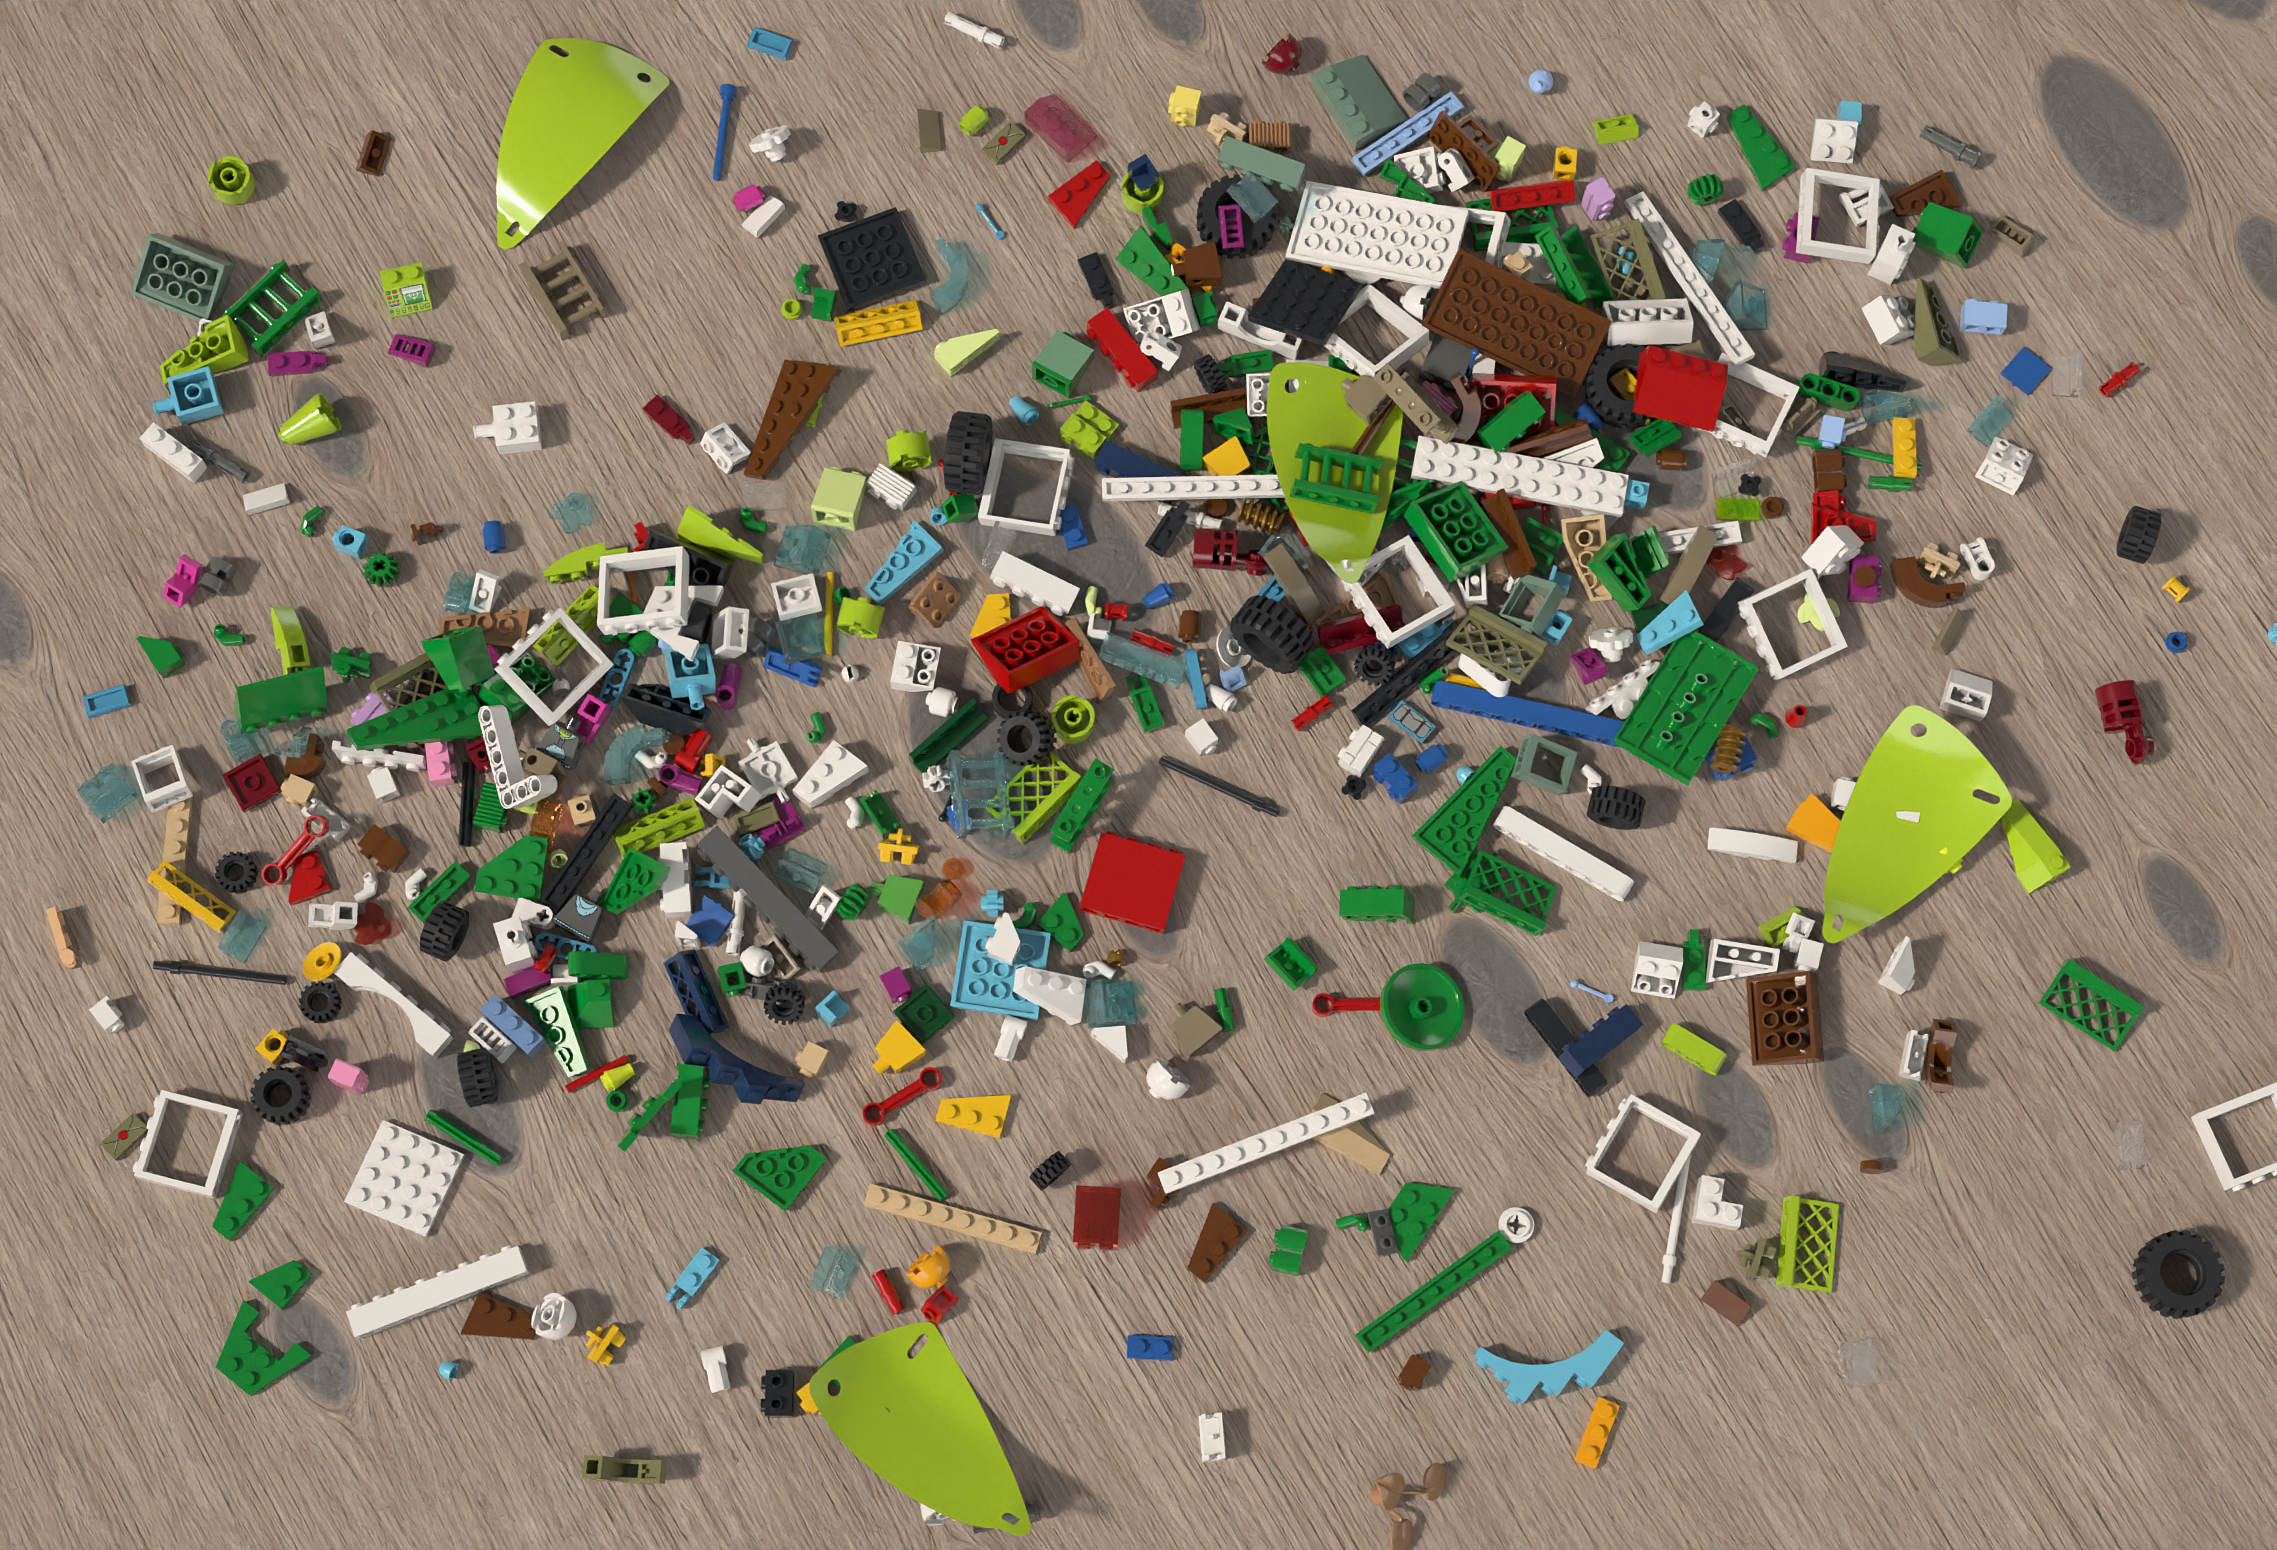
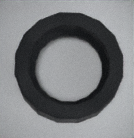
[685,604,712,644]
[992,684,1033,719]

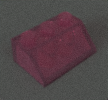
[1025,94,1098,163]

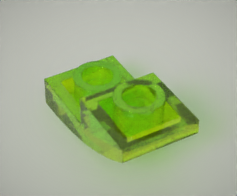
[1716,497,1760,522]

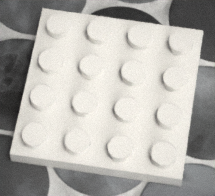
[344,1120,465,1237]

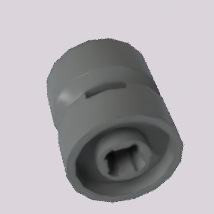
[1402,72,1442,112]
[198,557,237,597]
[746,617,778,658]

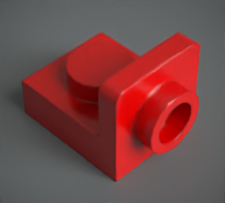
[1813,490,1847,511]
[633,521,649,552]
[921,1284,959,1325]

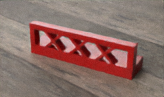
[1487,179,1575,212]

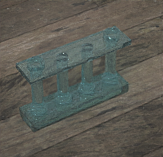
[946,749,1015,839]

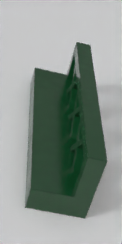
[909,698,988,774]

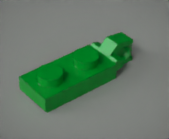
[1217,349,1275,378]
[1682,929,1706,991]

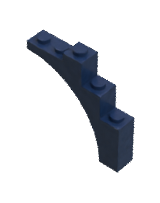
[669,1013,805,1104]

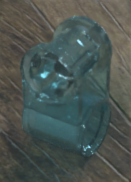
[443,572,472,615]
[220,720,257,764]

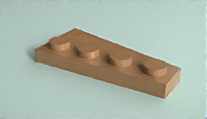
[1315,572,1403,629]
[438,607,531,649]
[1064,619,1116,704]

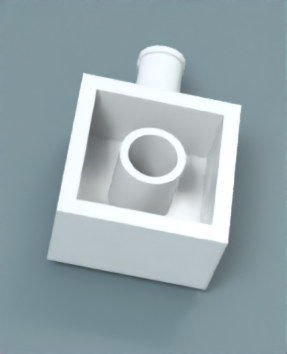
[1868,224,1916,285]
[473,401,542,454]
[1801,525,1864,581]
[493,916,539,974]

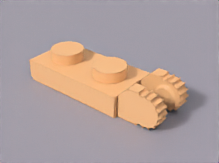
[46,907,77,970]

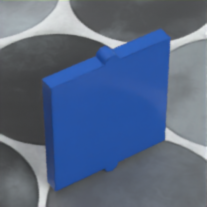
[2000,347,2051,395]
[685,895,734,947]

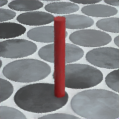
[565,1055,629,1093]

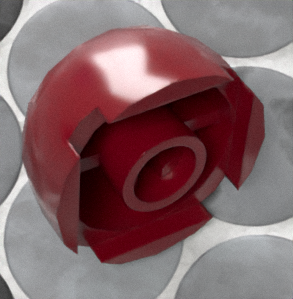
[1261,33,1301,74]

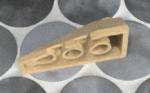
[1561,513,1612,602]
[1311,1093,1390,1175]

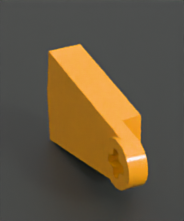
[1785,793,1841,853]

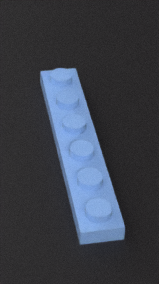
[1351,91,1464,177]

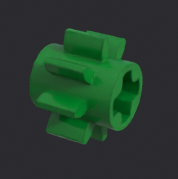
[630,787,657,815]

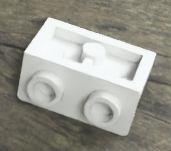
[700,422,751,474]

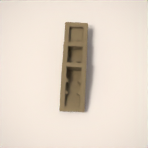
[1659,525,1719,605]
[1263,543,1325,625]

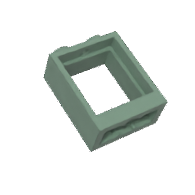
[1498,574,1565,637]
[1511,734,1577,795]

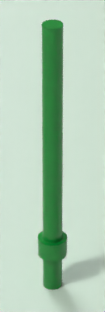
[1795,435,1922,471]

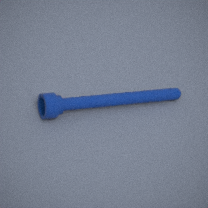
[713,84,737,181]

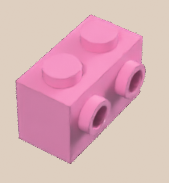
[425,741,457,787]

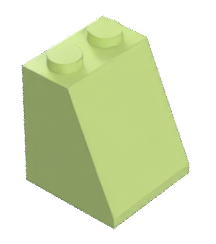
[811,467,867,531]

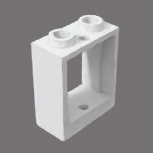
[710,606,749,661]
[131,745,193,813]

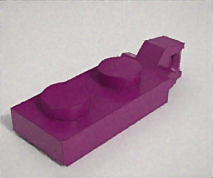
[268,351,328,376]

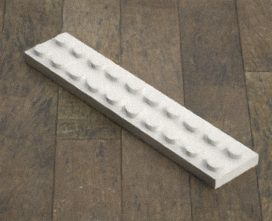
[1411,436,1629,517]

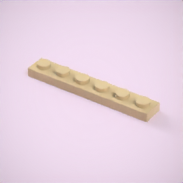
[157,797,193,925]

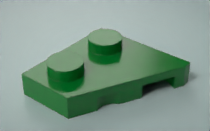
[1037,892,1084,953]
[249,1260,313,1310]

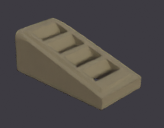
[1988,215,2035,258]

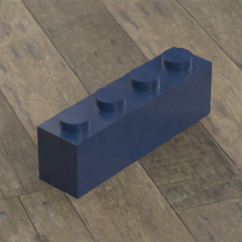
[1095,440,1183,504]
[1558,1004,1644,1078]

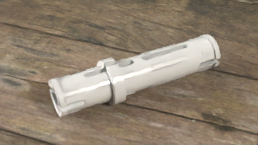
[944,11,1005,49]
[1157,502,1223,529]
[725,891,746,956]

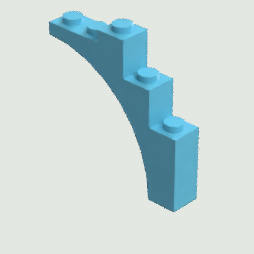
[1473,1330,1624,1404]

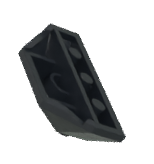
[622,684,711,736]

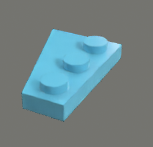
[1637,590,1704,655]

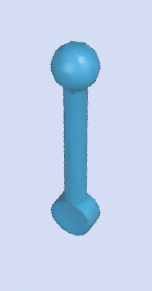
[976,203,1004,240]

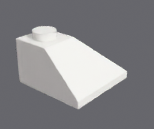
[1877,936,1915,995]

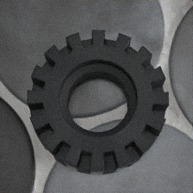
[1193,354,1226,394]
[1354,644,1396,686]
[215,851,258,894]
[298,981,342,1024]
[763,982,805,1025]
[1029,1151,1071,1191]

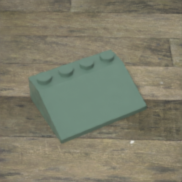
[1311,55,1408,151]
[1217,136,1307,192]
[130,233,235,322]

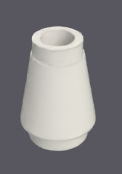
[1205,684,1237,713]

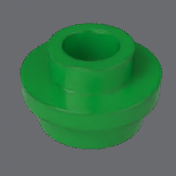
[606,1090,629,1112]

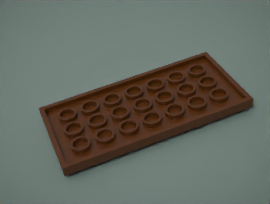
[1422,248,1612,398]

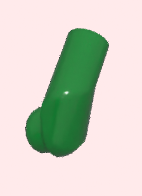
[793,264,811,295]
[739,507,767,533]
[214,624,244,646]
[1420,667,1448,694]
[807,712,827,744]
[1750,712,1780,739]
[1012,902,1038,929]
[1336,1214,1370,1232]

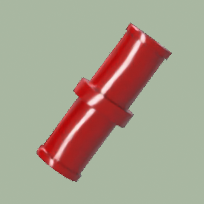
[2099,362,2140,397]
[1130,628,1175,656]
[1291,695,1333,732]
[871,1269,905,1315]

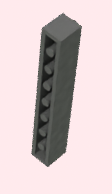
[697,826,839,973]

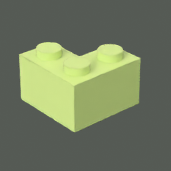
[1489,136,1526,182]

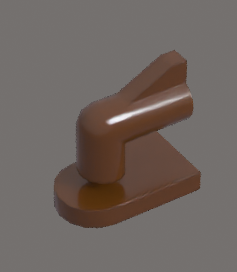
[411,522,443,545]

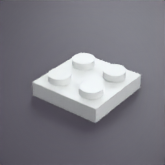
[1810,118,1858,164]

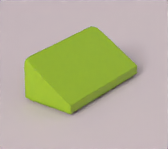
[1593,114,1639,145]
[1758,906,1803,948]

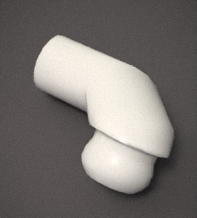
[635,749,668,769]
[845,796,864,829]
[405,869,427,900]
[353,872,378,905]
[1082,961,1116,980]

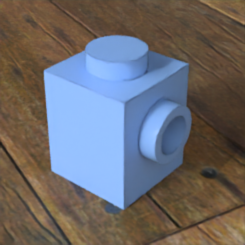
[1817,415,1847,449]

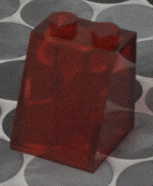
[1073,1185,1121,1251]

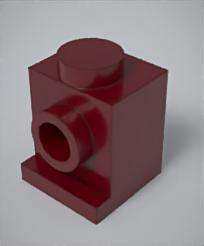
[465,737,492,774]

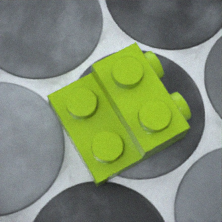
[1060,400,1119,459]

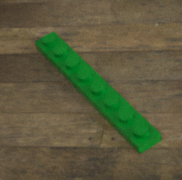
[1355,1230,1512,1354]

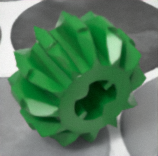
[1687,174,1724,206]
[362,550,400,587]
[837,883,871,922]

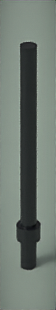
[1159,756,1280,818]
[153,960,287,985]

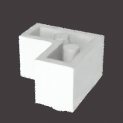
[695,765,762,819]
[1692,1175,1743,1231]

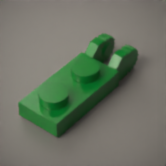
[1125,671,1164,733]

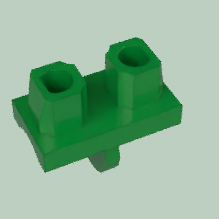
[331,647,372,683]

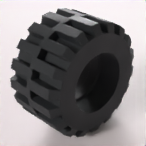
[2116,506,2162,564]
[997,710,1057,766]
[1587,786,1646,830]
[420,901,469,962]
[457,1047,498,1108]
[250,1066,311,1125]

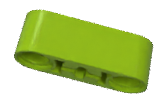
[1661,1023,1727,1076]

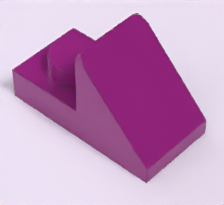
[1570,647,1609,685]

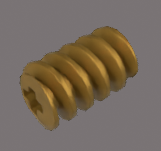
[1237,498,1286,536]
[1710,725,1748,774]

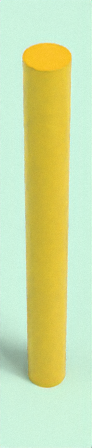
[823,572,835,657]

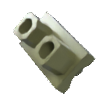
[1737,1237,1777,1280]

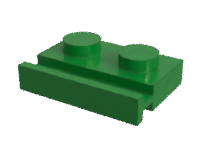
[1629,419,1682,458]
[1627,526,1672,578]
[1299,646,1347,699]

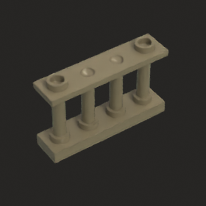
[518,241,607,341]
[1373,363,1461,444]

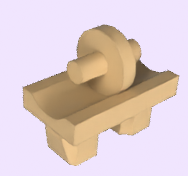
[1207,112,1247,146]
[1916,543,1960,579]

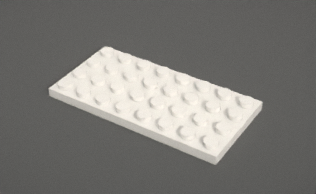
[1285,181,1469,289]

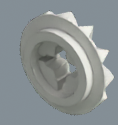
[1498,1207,1534,1243]

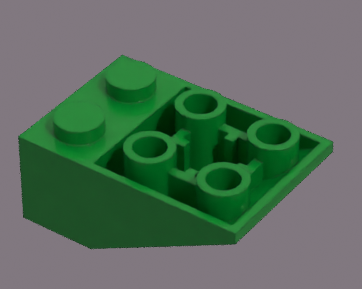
[477,652,556,725]

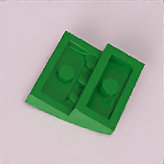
[1521,516,1563,574]

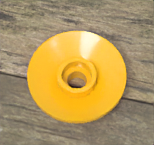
[303,942,342,981]

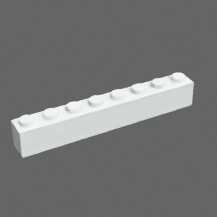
[346,1245,530,1339]

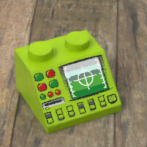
[379,262,433,319]

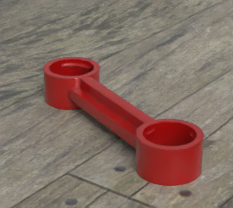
[262,815,330,885]
[1312,993,1381,1017]
[862,1067,942,1126]

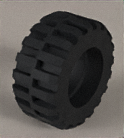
[1196,174,1277,259]
[1585,343,1653,429]
[944,411,993,495]
[1230,595,1314,674]
[2132,1230,2225,1319]

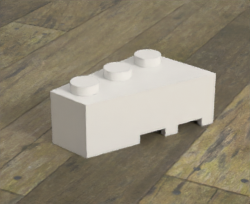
[1456,564,1488,608]
[793,740,869,809]
[658,842,693,918]
[1705,939,1780,983]
[1013,966,1087,1025]

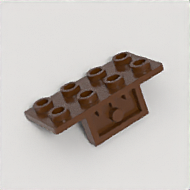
[1427,110,1501,192]

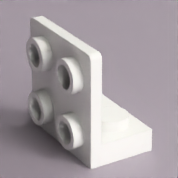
[1975,436,2033,495]

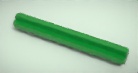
[425,1110,503,1166]
[884,1128,948,1201]

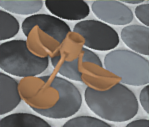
[1371,1462,1446,1550]

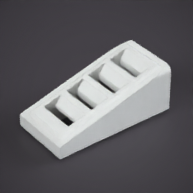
[468,1016,517,1063]

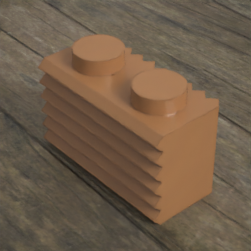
[1248,121,1291,154]

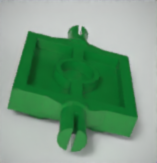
[1444,852,1505,914]

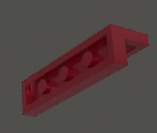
[1317,604,1406,655]

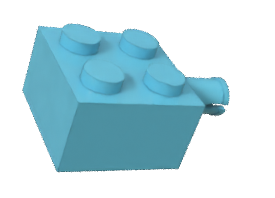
[152,366,224,425]
[665,644,716,710]

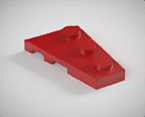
[1048,160,1110,229]
[1811,503,1876,544]

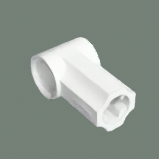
[994,1015,1028,1062]
[700,1345,731,1394]

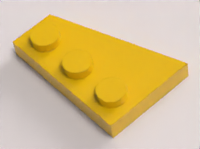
[935,1095,1012,1139]

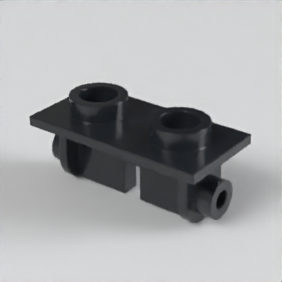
[280,1035,328,1072]

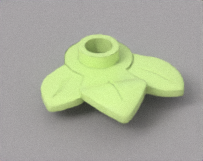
[1797,593,1840,632]

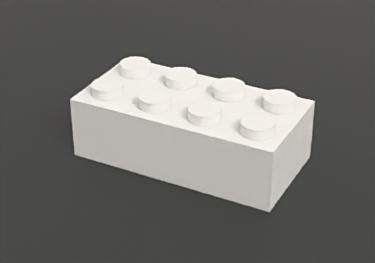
[1602,298,1694,346]

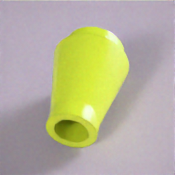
[600,1063,635,1092]

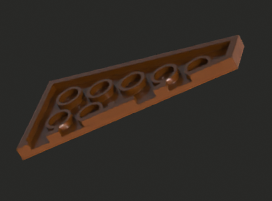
[744,359,842,480]

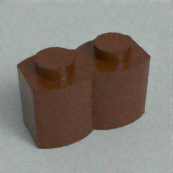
[1812,449,1847,493]
[357,824,410,873]

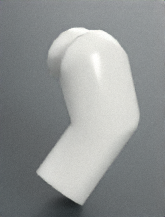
[1580,764,1602,794]

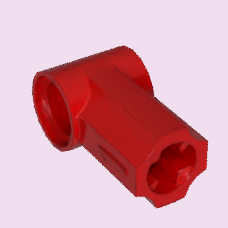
[674,729,713,774]

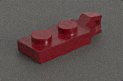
[642,395,695,445]

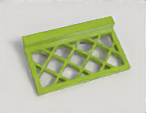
[985,752,1082,844]
[1776,1195,1839,1293]

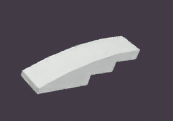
[1708,827,1798,864]

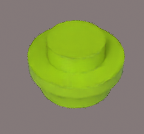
[781,299,802,320]

